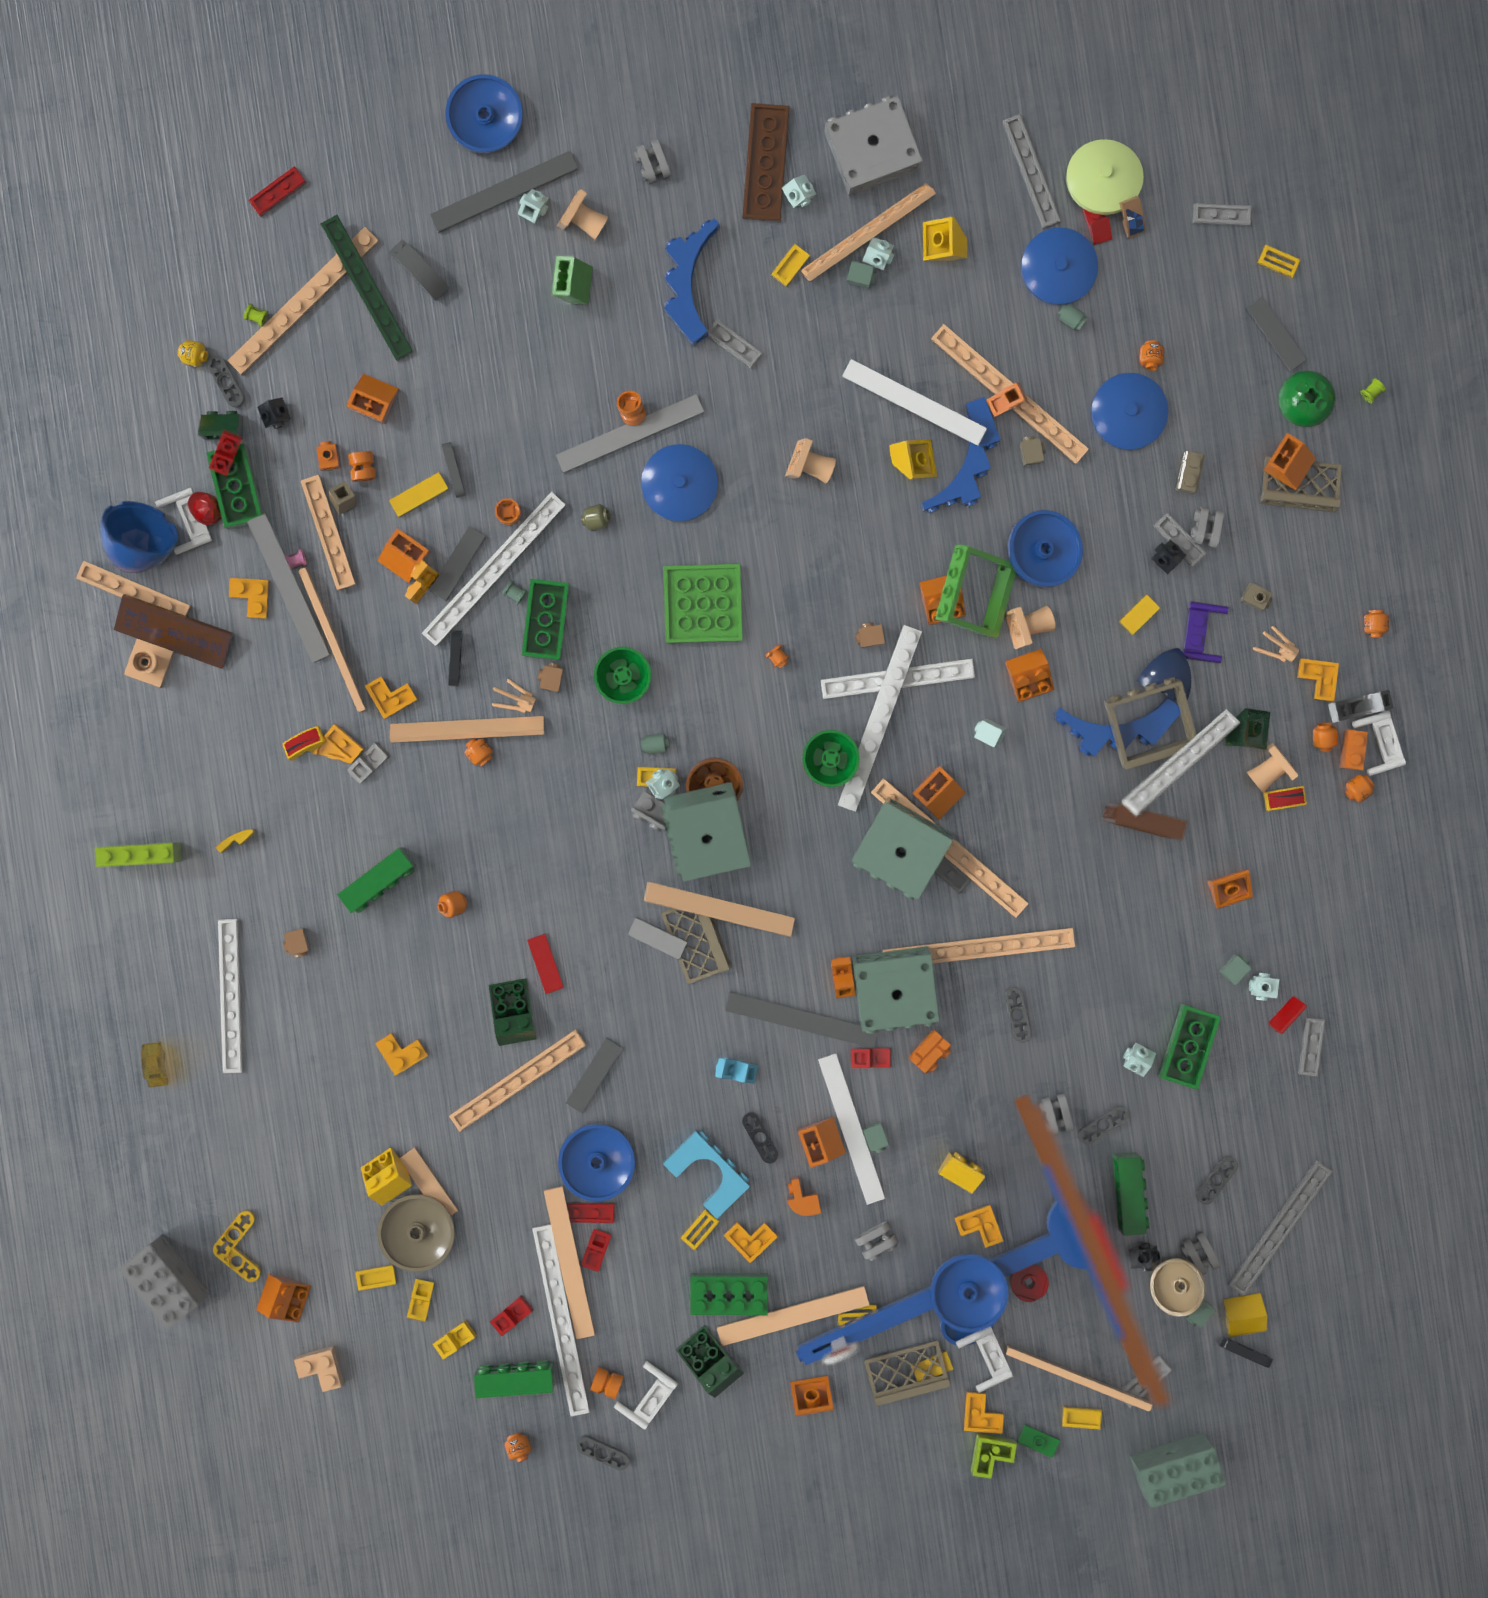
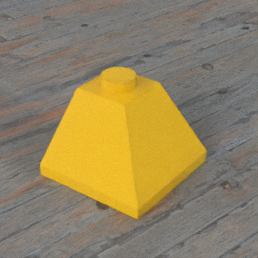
[923,217,968,261]
[889,439,938,479]

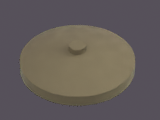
[377,1194,455,1272]

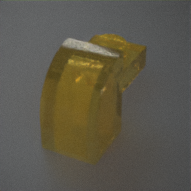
[141,1042,168,1088]

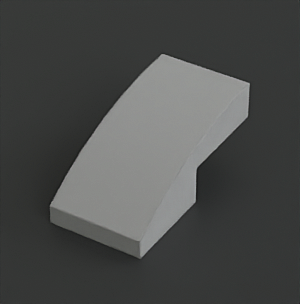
[347,742,390,784]

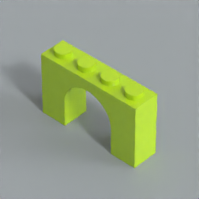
[95,842,182,867]

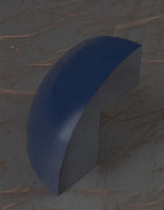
[1137,648,1191,700]

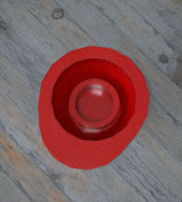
[187,492,222,525]

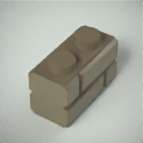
[1175,451,1205,495]

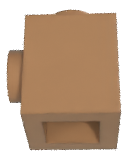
[855,622,885,648]
[538,663,564,692]
[283,928,311,958]

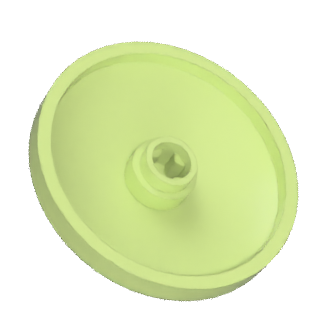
[1066,139,1144,215]

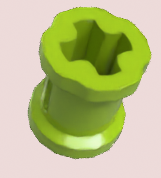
[243,304,268,327]
[1360,378,1386,404]

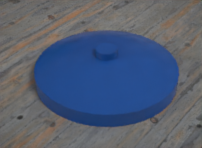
[445,74,523,153]
[1021,228,1098,305]
[1091,373,1168,450]
[641,444,718,522]
[1007,510,1083,587]
[558,1124,635,1202]
[930,1254,1008,1332]

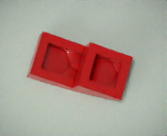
[851,1048,892,1068]
[580,1229,612,1272]
[490,1295,534,1336]

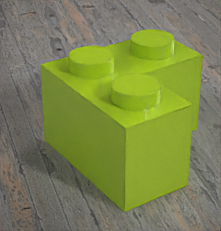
[971,1433,1017,1479]

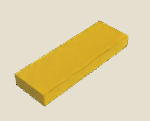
[389,472,449,517]

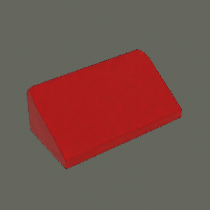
[1268,996,1307,1034]

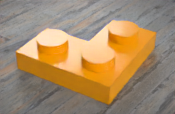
[405,561,439,604]
[229,578,269,619]
[1297,658,1339,702]
[365,676,418,719]
[375,1033,428,1076]
[954,1204,1003,1248]
[724,1221,778,1263]
[964,1391,1004,1434]

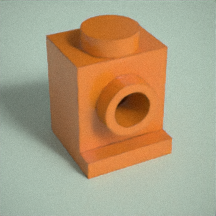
[316,441,341,471]

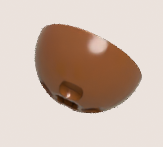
[686,757,743,802]

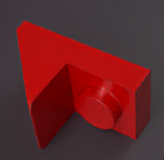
[1082,208,1112,245]

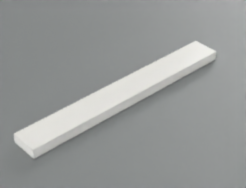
[842,359,987,446]
[821,659,975,699]
[1122,709,1240,816]
[218,919,243,1073]
[818,1053,885,1205]

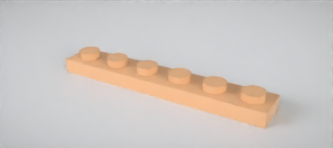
[301,475,356,590]
[76,561,191,616]

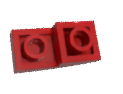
[209,430,242,476]

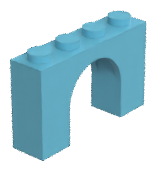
[663,1130,750,1219]

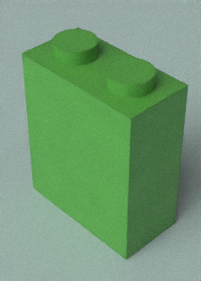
[552,256,593,305]

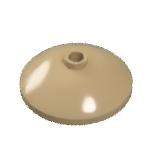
[1150,1258,1206,1317]

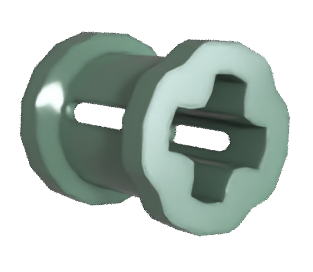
[502,580,527,605]

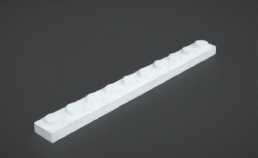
[422,492,566,647]
[837,625,922,812]
[532,1224,590,1416]

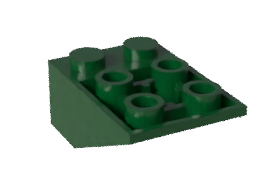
[489,978,537,1046]
[676,1325,744,1398]

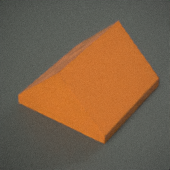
[1207,869,1253,909]
[790,1376,834,1416]

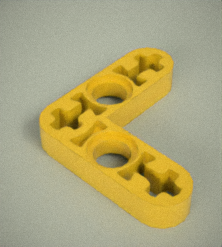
[213,1210,261,1282]

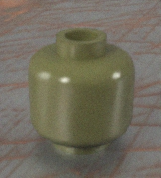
[581,504,611,531]

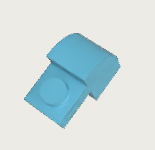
[715,1057,758,1084]

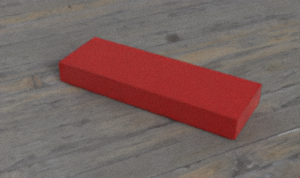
[248,166,307,217]
[527,934,564,994]
[566,1202,615,1223]

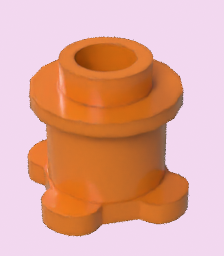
[765,644,789,669]

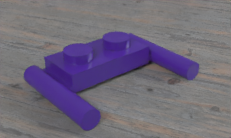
[1183,601,1229,663]

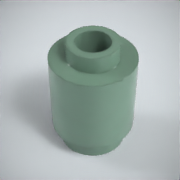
[1058,303,1087,331]
[641,733,670,754]

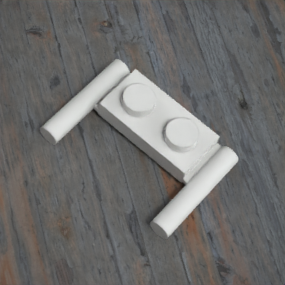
[155,487,212,555]
[1352,710,1406,776]
[956,1326,1013,1393]
[613,1361,678,1430]

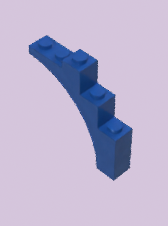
[664,218,720,347]
[921,397,1001,513]
[1054,698,1180,757]

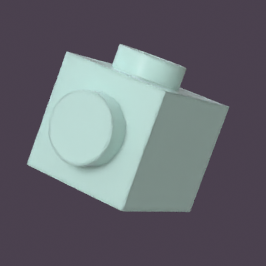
[975,718,1007,748]

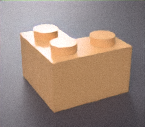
[294,1346,344,1392]

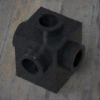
[257,397,291,429]
[1151,539,1187,575]
[1129,1243,1160,1271]

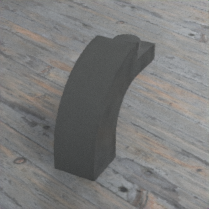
[389,239,449,301]
[1328,690,1393,723]

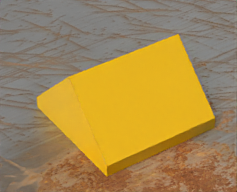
[1222,1293,1267,1337]

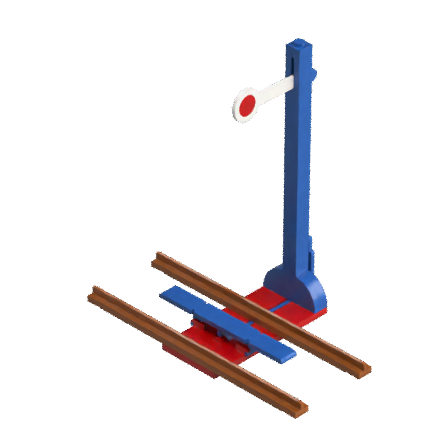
[796,1093,1171,1407]

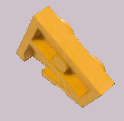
[312,724,365,764]

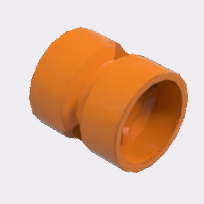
[617,391,646,426]
[348,451,376,482]
[495,498,522,526]
[590,1367,624,1400]

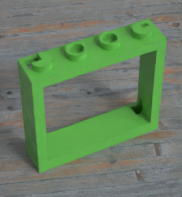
[935,544,1016,638]

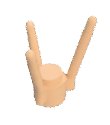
[1253,626,1299,662]
[492,679,536,713]

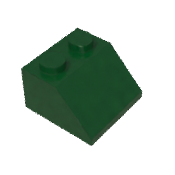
[198,411,243,440]

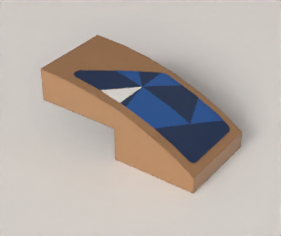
[1119,196,1146,238]

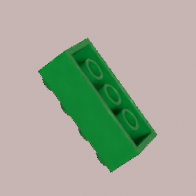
[206,443,264,530]
[521,579,570,661]
[337,847,416,914]
[1158,1004,1221,1090]
[1113,1152,1149,1236]
[690,1273,768,1316]
[474,1360,555,1399]

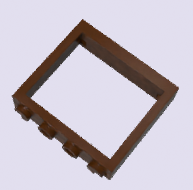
[1102,803,1187,840]

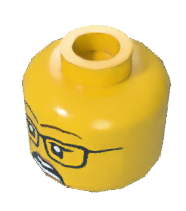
[178,340,208,367]

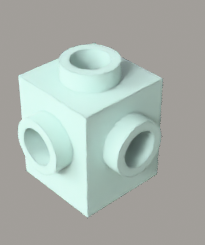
[782,174,816,208]
[518,189,549,223]
[863,237,895,270]
[645,769,680,799]
[1249,973,1279,1001]
[1123,1043,1156,1077]

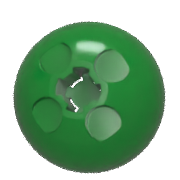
[1278,371,1336,428]
[594,647,651,704]
[802,730,860,787]

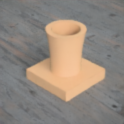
[557,189,608,240]
[785,438,836,484]
[1004,606,1055,650]
[124,639,174,688]
[1247,742,1299,793]

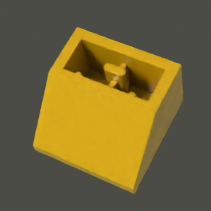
[361,1147,412,1206]
[938,1152,985,1193]

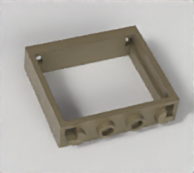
[1104,677,1196,770]

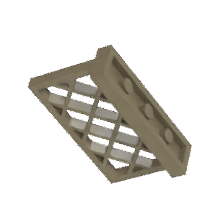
[1260,456,1342,512]
[661,908,732,984]
[864,1340,950,1406]

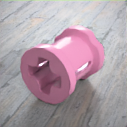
[285,549,307,570]

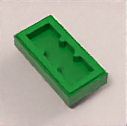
[1017,1424,1060,1458]

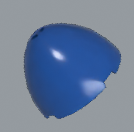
[100,501,178,573]

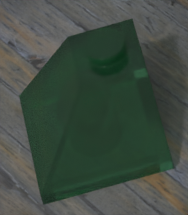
[1226,708,1270,750]

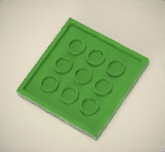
[663,564,742,643]

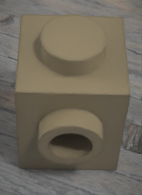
[1019,436,1046,466]
[329,481,356,515]
[1240,583,1273,611]

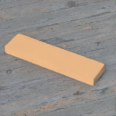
[399,1147,458,1215]

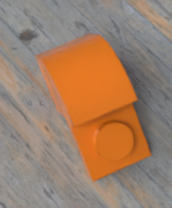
[986,382,1028,417]
[831,957,855,999]
[787,1176,821,1216]

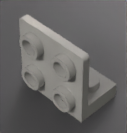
[631,791,667,832]

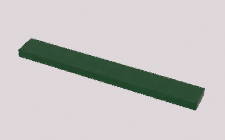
[320,215,413,361]

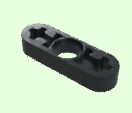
[448,630,462,686]
[742,1112,778,1164]
[1219,1336,1273,1368]

